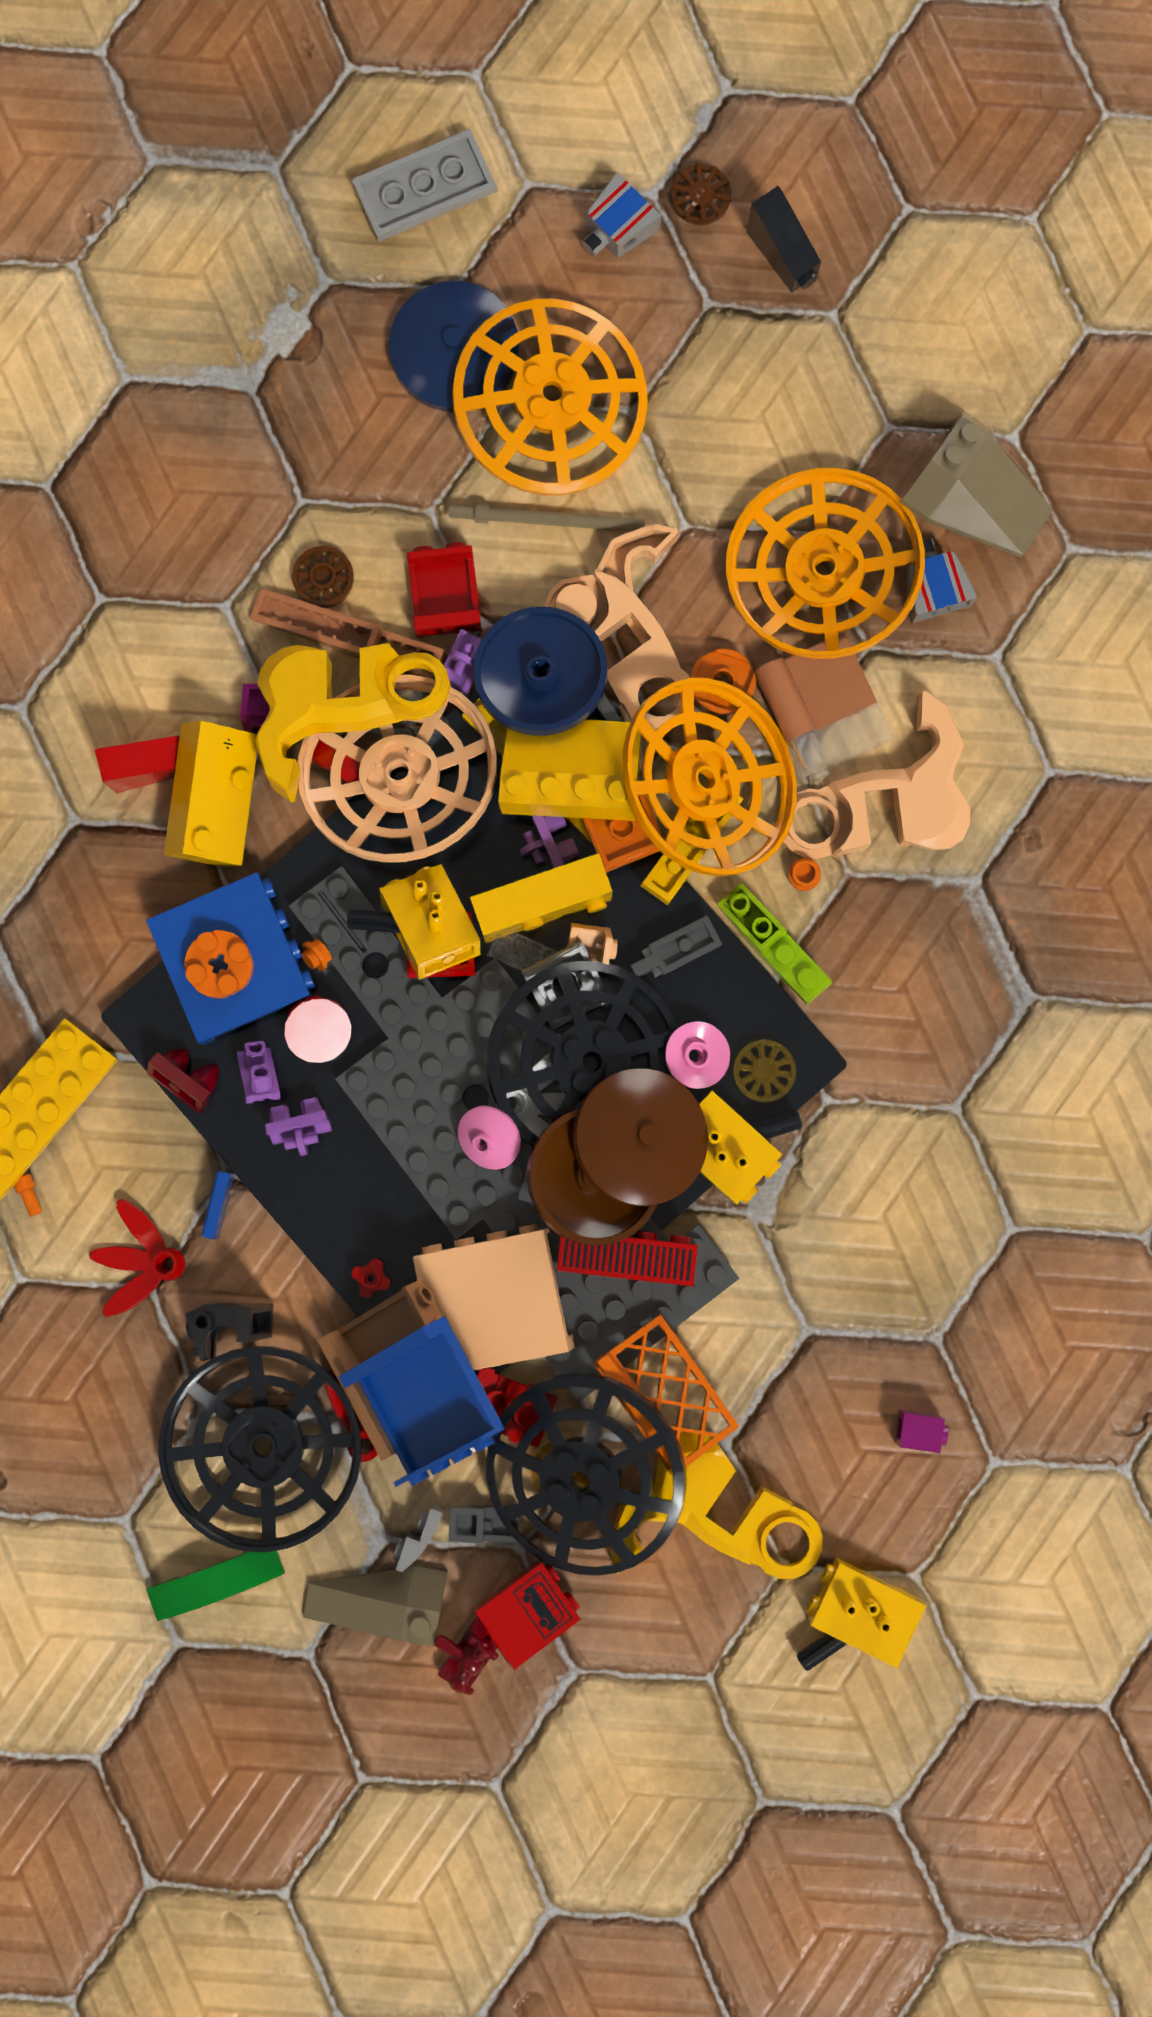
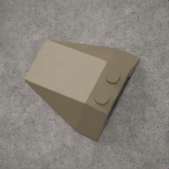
[900,410,1053,558]

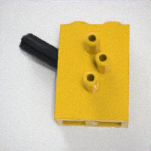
[347,864,480,980]
[699,1091,802,1205]
[796,1557,926,1671]

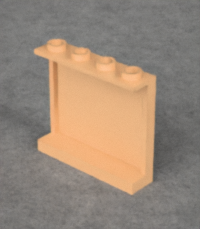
[413,1223,575,1370]

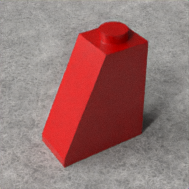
[94,735,180,793]

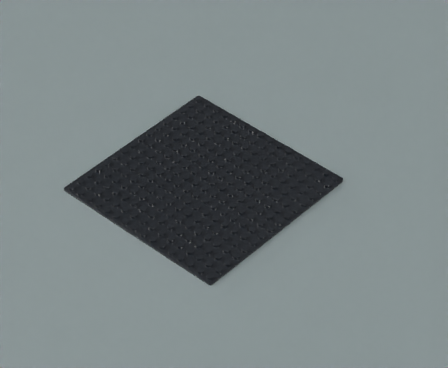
[101,690,847,1374]

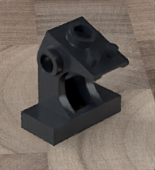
[185,1303,273,1361]

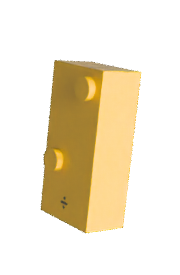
[164,720,257,867]
[470,853,613,943]

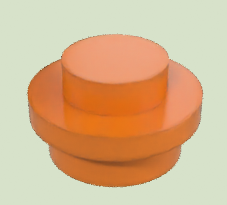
[788,858,821,891]
[301,939,332,971]

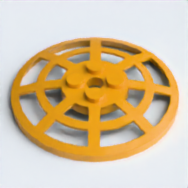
[452,299,648,496]
[726,468,925,659]
[622,678,797,876]

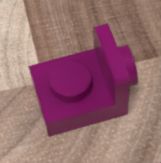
[240,684,270,734]

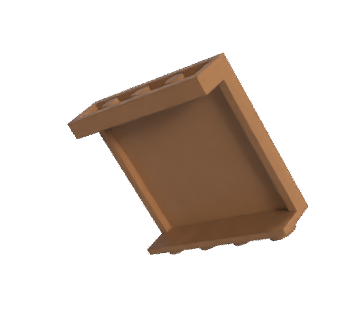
[317,1279,483,1461]

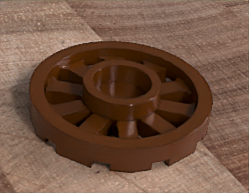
[292,546,354,608]

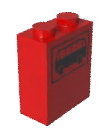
[471,1561,581,1670]

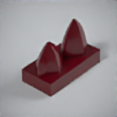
[147,1048,219,1114]

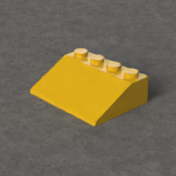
[498,720,642,821]

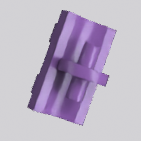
[444,629,482,697]
[520,816,579,869]
[237,1041,280,1104]
[265,1097,332,1156]

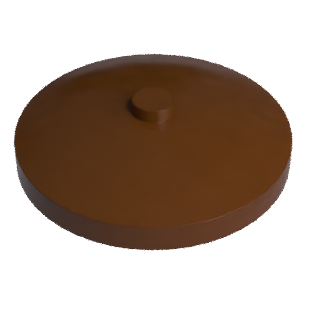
[573,1068,708,1207]
[527,1110,657,1246]

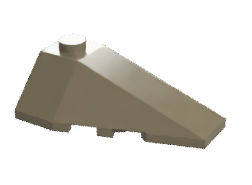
[303,1565,448,1646]

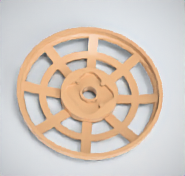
[298,675,497,862]

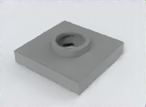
[521,940,608,1031]

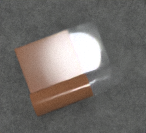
[754,631,894,783]

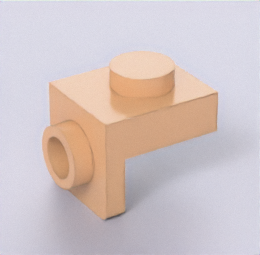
[567,923,617,965]

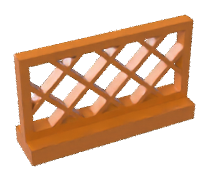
[592,1314,740,1475]

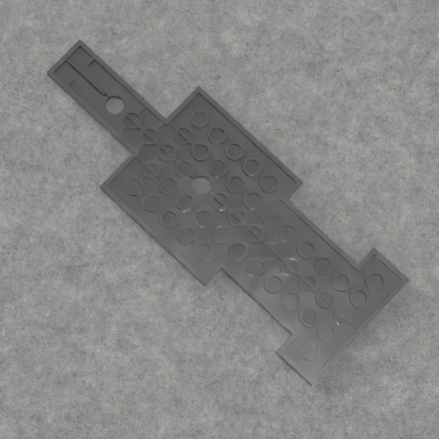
[289,866,740,1402]

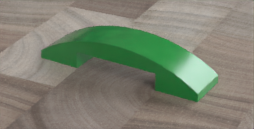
[146,1551,285,1621]

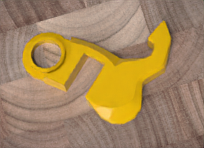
[255,643,451,802]
[609,1431,823,1579]

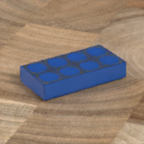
[201,1171,235,1239]

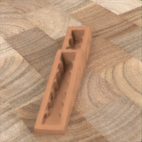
[250,588,448,680]

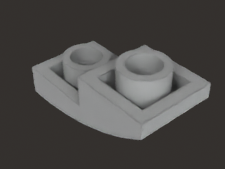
[393,1503,445,1572]

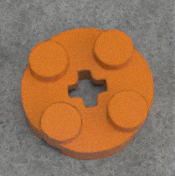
[690,648,756,716]
[184,930,254,999]

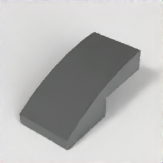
[448,1506,519,1543]

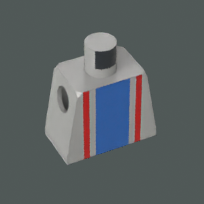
[581,173,661,257]
[905,539,977,623]

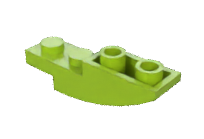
[717,883,832,1005]

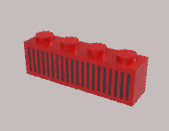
[557,1231,698,1286]

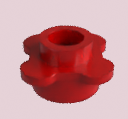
[352,1259,391,1298]

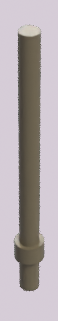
[449,503,645,532]

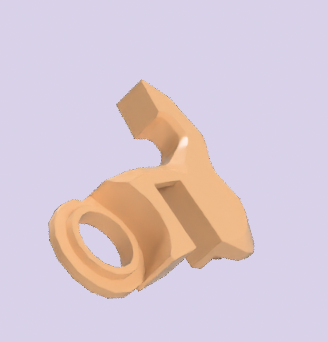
[544,524,694,731]
[783,691,970,860]

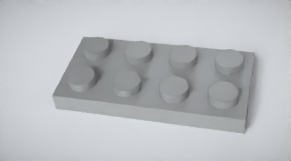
[352,129,497,242]

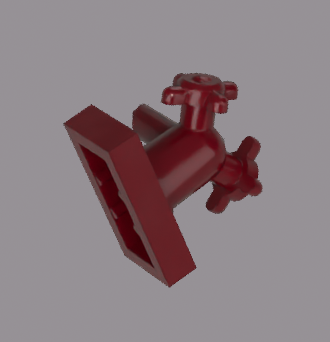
[434,1617,498,1695]

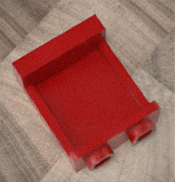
[406,542,482,638]

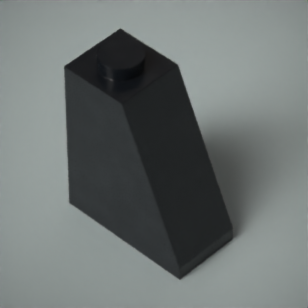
[746,186,821,293]

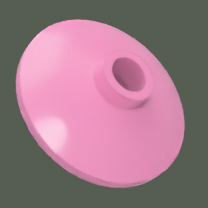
[665,1021,730,1089]
[458,1106,521,1170]

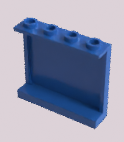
[146,872,315,1045]
[338,1316,505,1487]

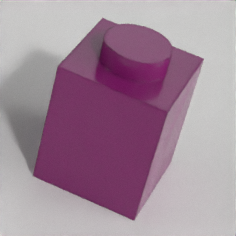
[895,1410,949,1453]

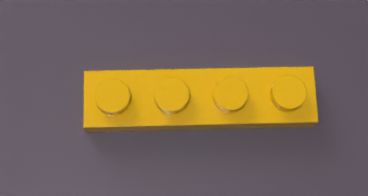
[641,796,743,905]

